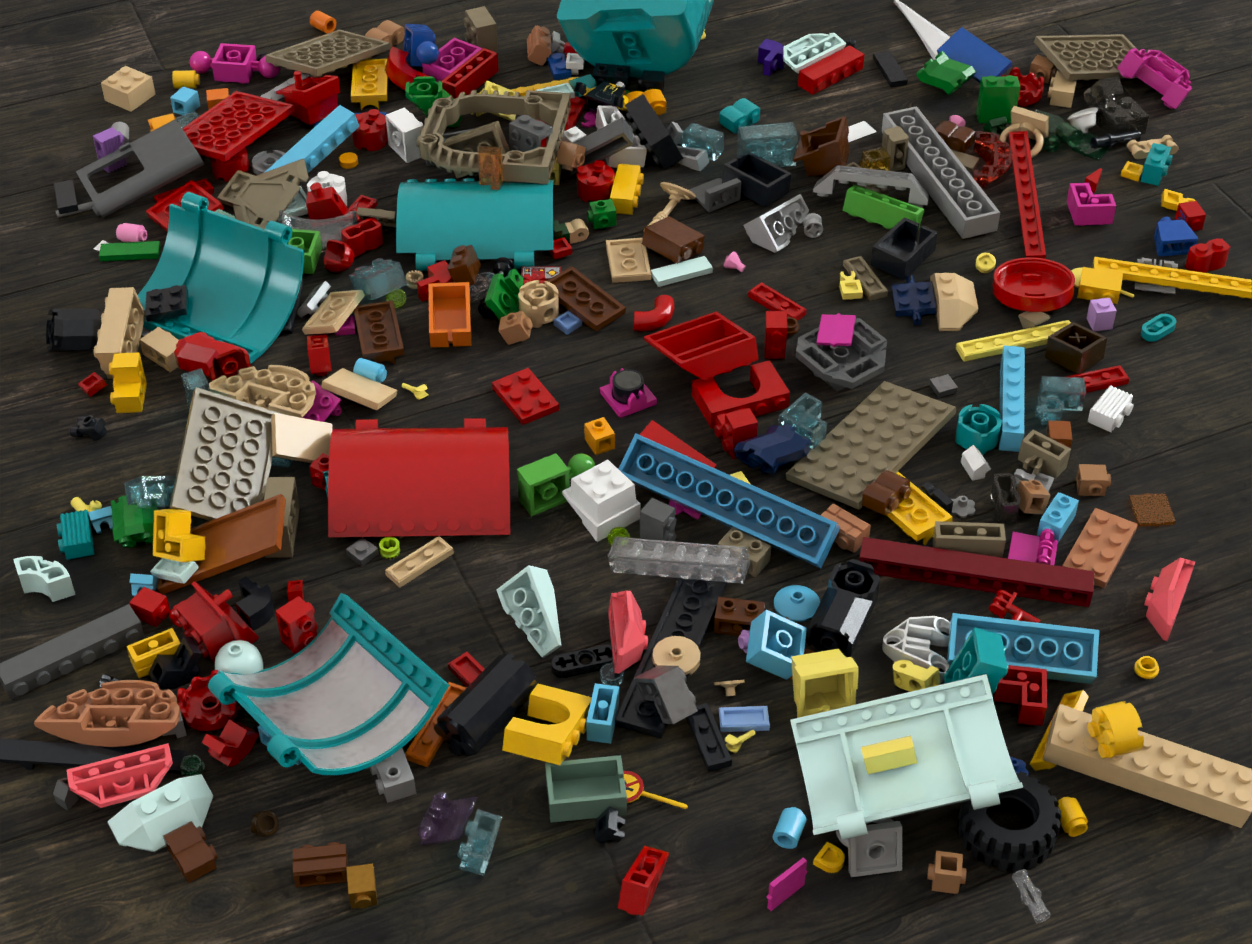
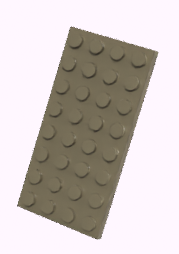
[786,381,956,510]

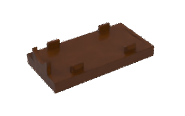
[543,266,626,331]
[354,300,404,365]

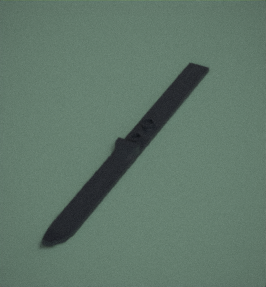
[0,739,187,774]

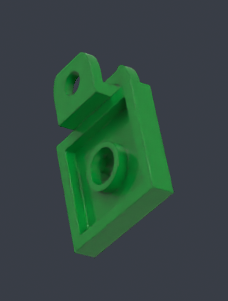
[485,269,524,321]

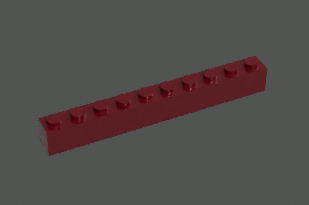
[859,537,1095,607]

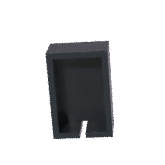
[722,151,792,207]
[871,217,938,280]

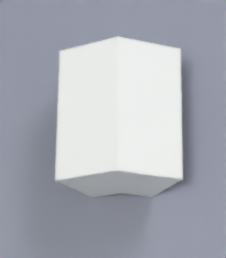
[961,445,991,481]

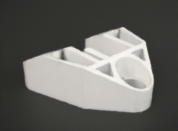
[882,616,950,683]

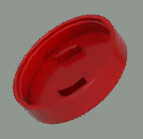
[993,257,1075,312]

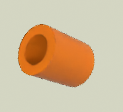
[310,11,336,34]

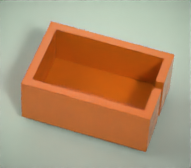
[428,282,472,348]

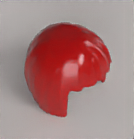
[324,240,354,273]

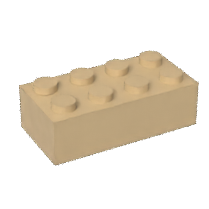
[94,287,145,379]

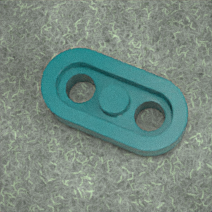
[1141,314,1177,342]

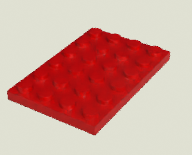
[182,91,295,161]

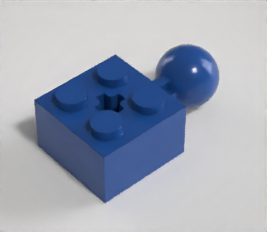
[404,24,439,67]

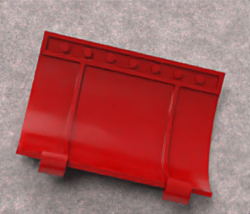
[328,418,510,537]

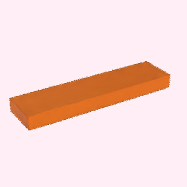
[405,682,466,767]

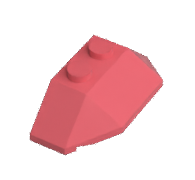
[1144,557,1195,641]
[608,591,648,673]
[67,743,173,808]

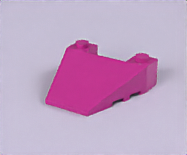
[1117,48,1192,109]

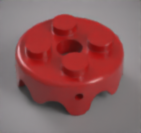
[1002,67,1044,107]
[177,670,241,731]

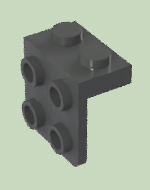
[509,114,553,152]

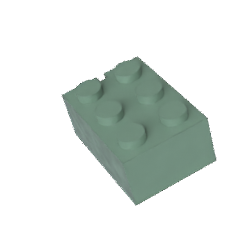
[545,755,627,823]

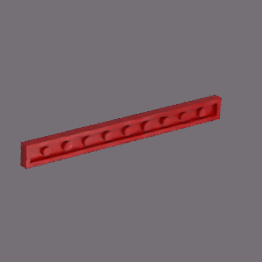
[1009,131,1046,259]

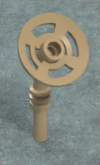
[644,182,696,229]

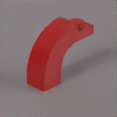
[385,46,429,90]

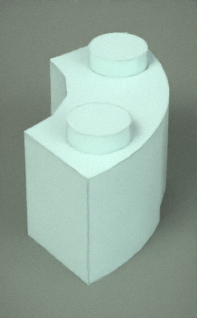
[13,556,76,602]

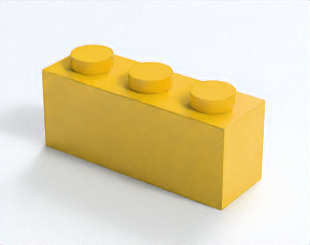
[610,164,644,215]

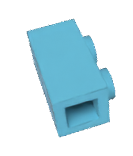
[1037,492,1079,543]

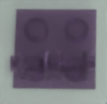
[418,792,478,845]

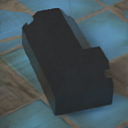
[806,559,880,657]

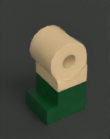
[553,219,589,244]

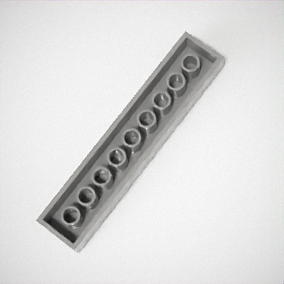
[882,106,1000,239]

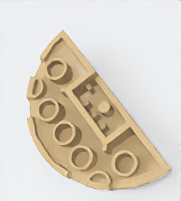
[204,365,316,418]

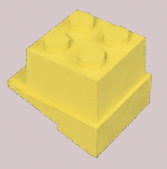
[791,649,858,718]

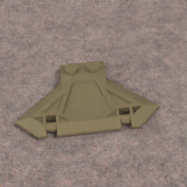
[217,158,309,229]

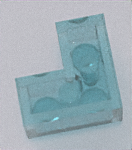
[779,393,827,450]

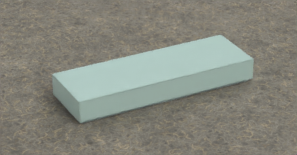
[651,256,713,287]

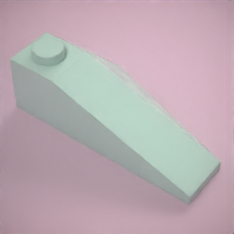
[497,565,562,658]

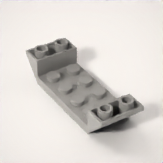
[813,165,929,208]

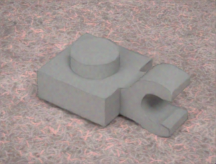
[1011,469,1054,493]

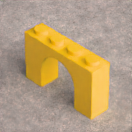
[502,684,592,765]

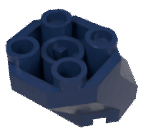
[734,424,811,474]

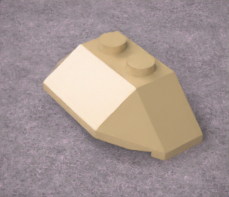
[930,273,978,331]

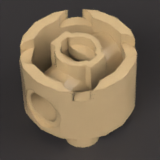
[518,280,559,328]

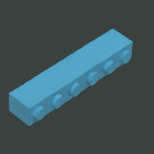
[264,105,360,181]
[999,345,1025,452]

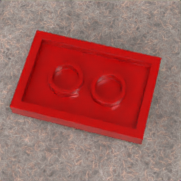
[492,368,559,425]

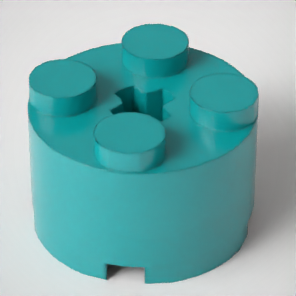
[955,404,1002,455]

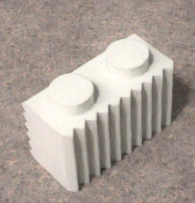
[1088,385,1134,432]

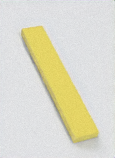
[956,320,1071,362]

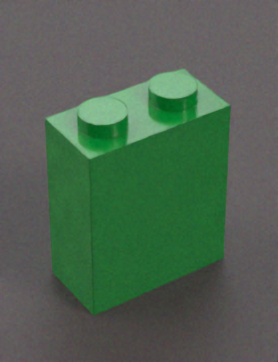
[976,75,1020,123]

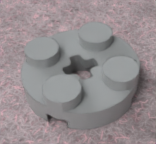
[252,150,285,175]

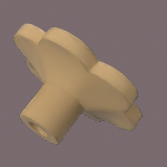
[714,679,745,696]

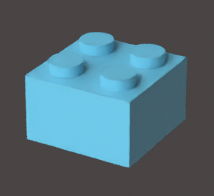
[746,610,807,680]

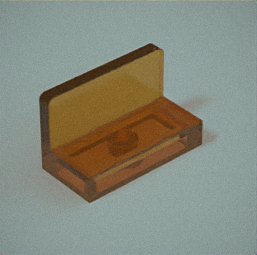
[478,146,503,190]

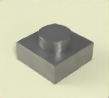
[346,537,379,567]

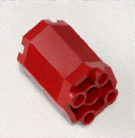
[174,332,251,381]

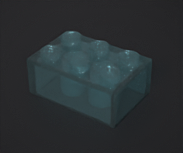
[737,122,798,167]

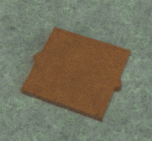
[1129,493,1176,527]

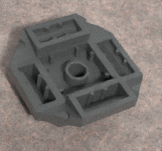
[796,318,887,392]

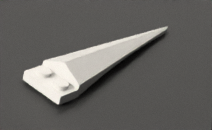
[894,0,950,60]

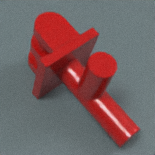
[989,590,1041,623]

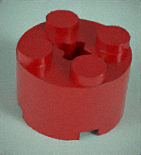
[352,109,388,151]
[210,147,250,182]
[577,160,615,203]

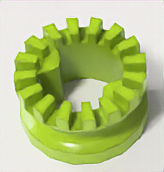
[379,537,400,559]

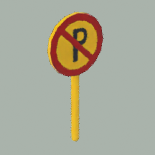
[623,771,688,809]

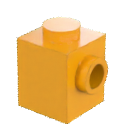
[584,417,615,455]

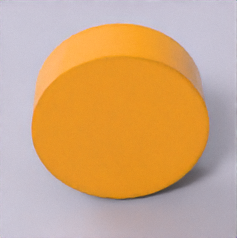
[339,152,358,169]

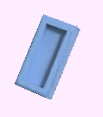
[718,706,770,732]

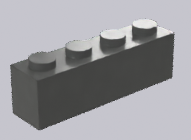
[561,117,633,176]

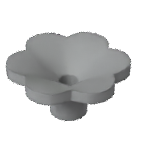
[951,496,976,518]

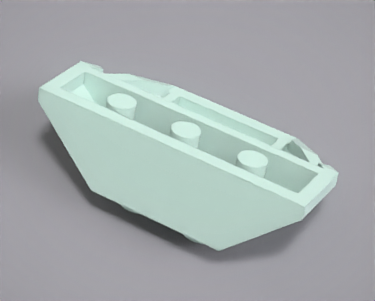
[783,33,846,74]
[108,774,213,852]

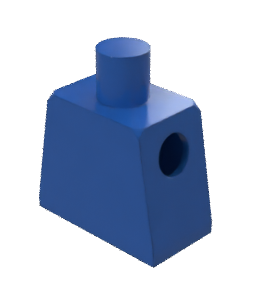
[1154,216,1198,257]

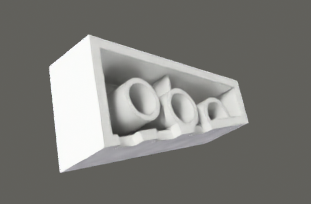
[595,106,647,168]

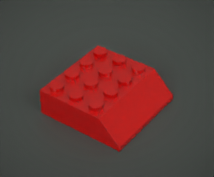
[644,311,759,380]

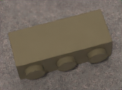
[932,521,1006,558]

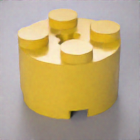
[1088,701,1144,759]

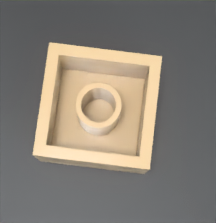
[101,66,156,112]

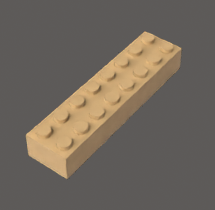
[1042,704,1252,828]

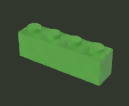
[842,184,924,229]

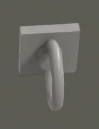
[836,818,902,877]

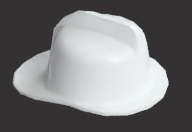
[1067,107,1098,134]

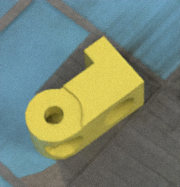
[893,660,940,692]

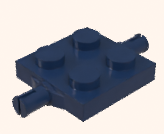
[892,275,936,325]

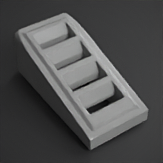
[677,146,709,171]

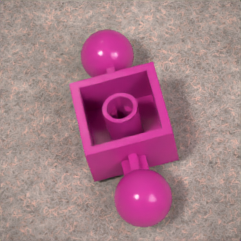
[190,43,281,84]

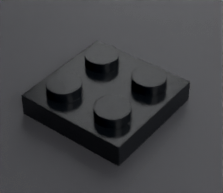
[145,285,188,322]

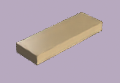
[385,536,454,588]

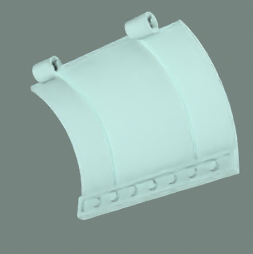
[790,674,1023,840]

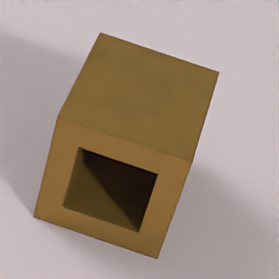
[346,863,378,909]

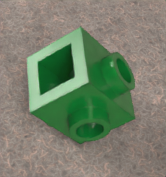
[587,199,617,229]

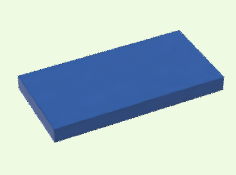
[937,27,1012,83]

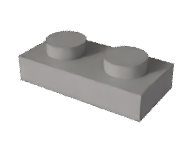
[297,281,331,318]

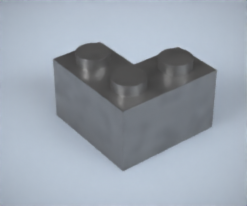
[634,665,698,724]

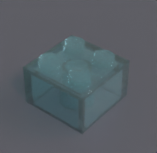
[349,258,408,300]

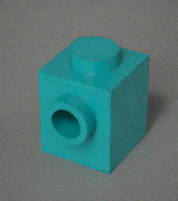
[569,74,596,97]

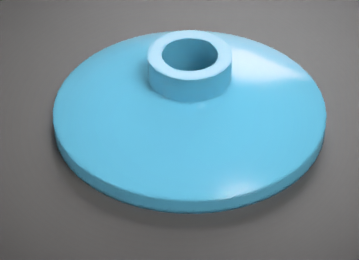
[774,585,820,622]

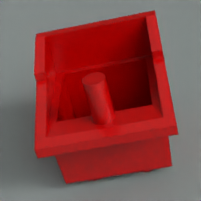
[276,71,340,125]
[176,581,259,663]

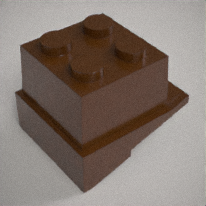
[793,116,850,176]

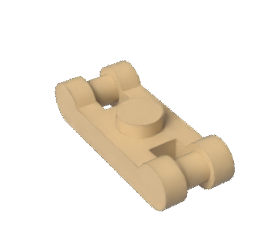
[1127,135,1179,159]

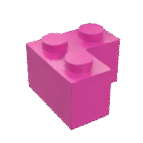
[1067,183,1116,226]

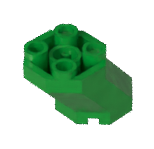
[916,51,977,95]
[405,76,463,128]
[111,493,160,548]

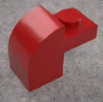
[417,260,454,302]
[202,719,259,767]

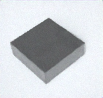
[929,374,958,398]

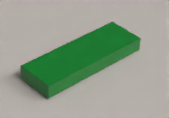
[99,241,161,261]

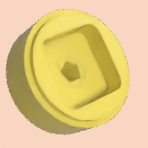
[975,253,996,273]

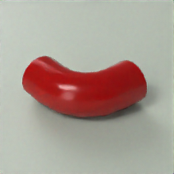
[633,295,674,332]

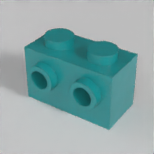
[1140,143,1173,186]

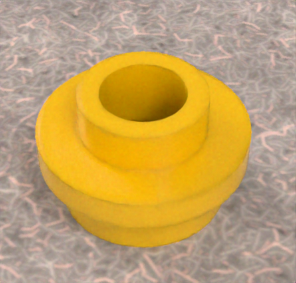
[1134,656,1159,679]

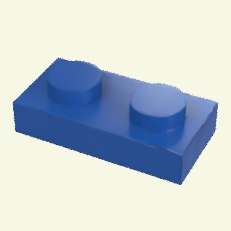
[547,53,571,80]

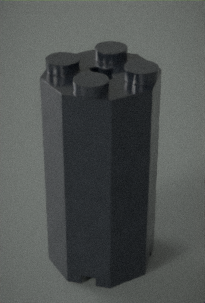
[434,653,537,756]

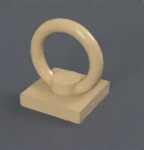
[999,106,1049,159]

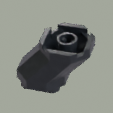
[46,308,102,352]

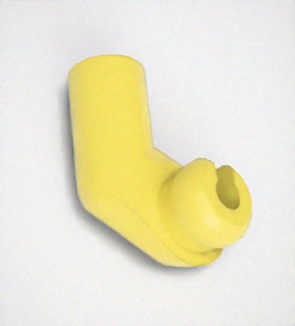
[71,497,102,512]

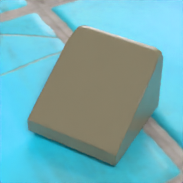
[1018,311,1050,329]

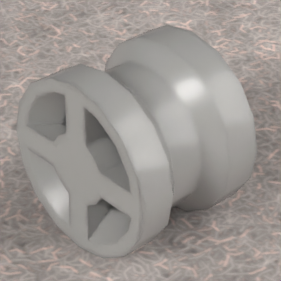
[803,213,823,238]

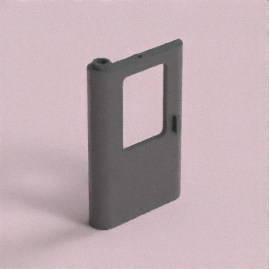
[76,119,204,218]

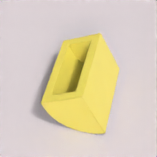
[861,735,917,774]

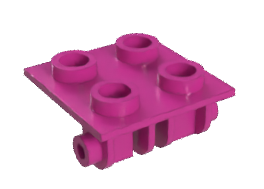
[302,380,342,422]
[1008,529,1058,565]

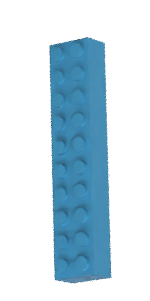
[618,433,840,568]

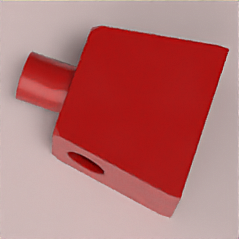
[306,182,348,228]

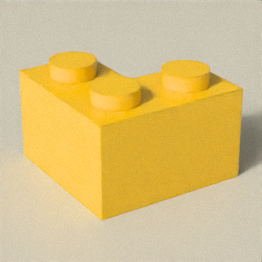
[109,352,147,413]
[153,509,206,562]

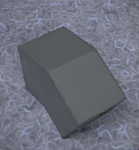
[53,777,79,811]

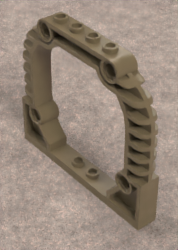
[417,90,571,184]

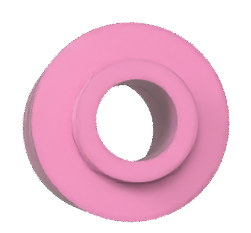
[116,223,147,242]

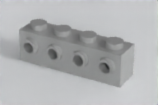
[369,748,416,803]

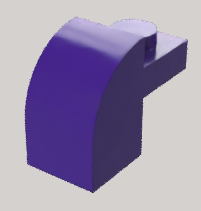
[758,39,785,76]

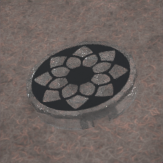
[470,272,495,300]

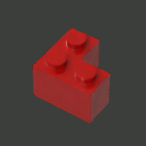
[714,408,758,459]
[993,665,1047,726]

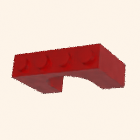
[692,360,790,429]

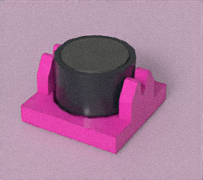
[600,368,657,418]

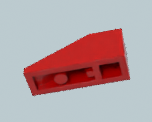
[307,334,332,376]
[618,846,669,916]

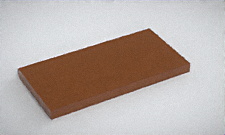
[157,494,286,595]

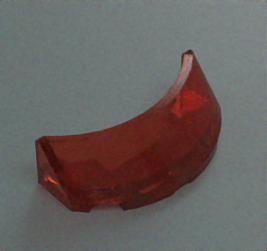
[973,131,1013,189]

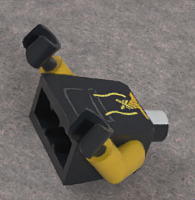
[574,82,629,113]

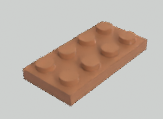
[1062,508,1138,589]

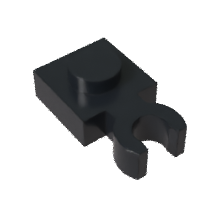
[921,482,954,515]

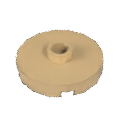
[652,636,700,675]

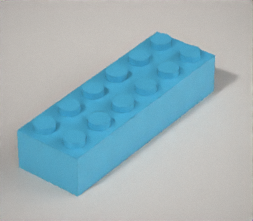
[947,613,1099,684]

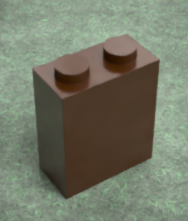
[642,216,705,264]

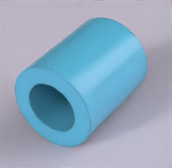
[353,358,387,383]
[773,807,807,849]

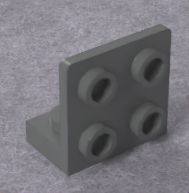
[689,178,741,212]

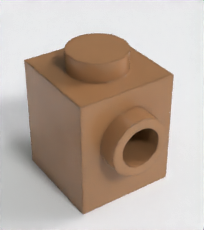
[1029,54,1058,84]
[556,141,586,171]
[498,310,532,345]
[1075,464,1111,496]
[1014,480,1051,515]
[927,851,966,894]

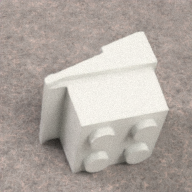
[562,460,641,542]

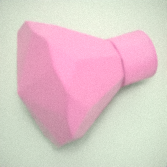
[949,115,966,126]
[724,252,746,272]

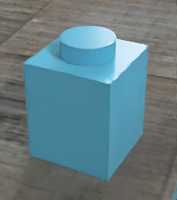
[170,87,200,117]

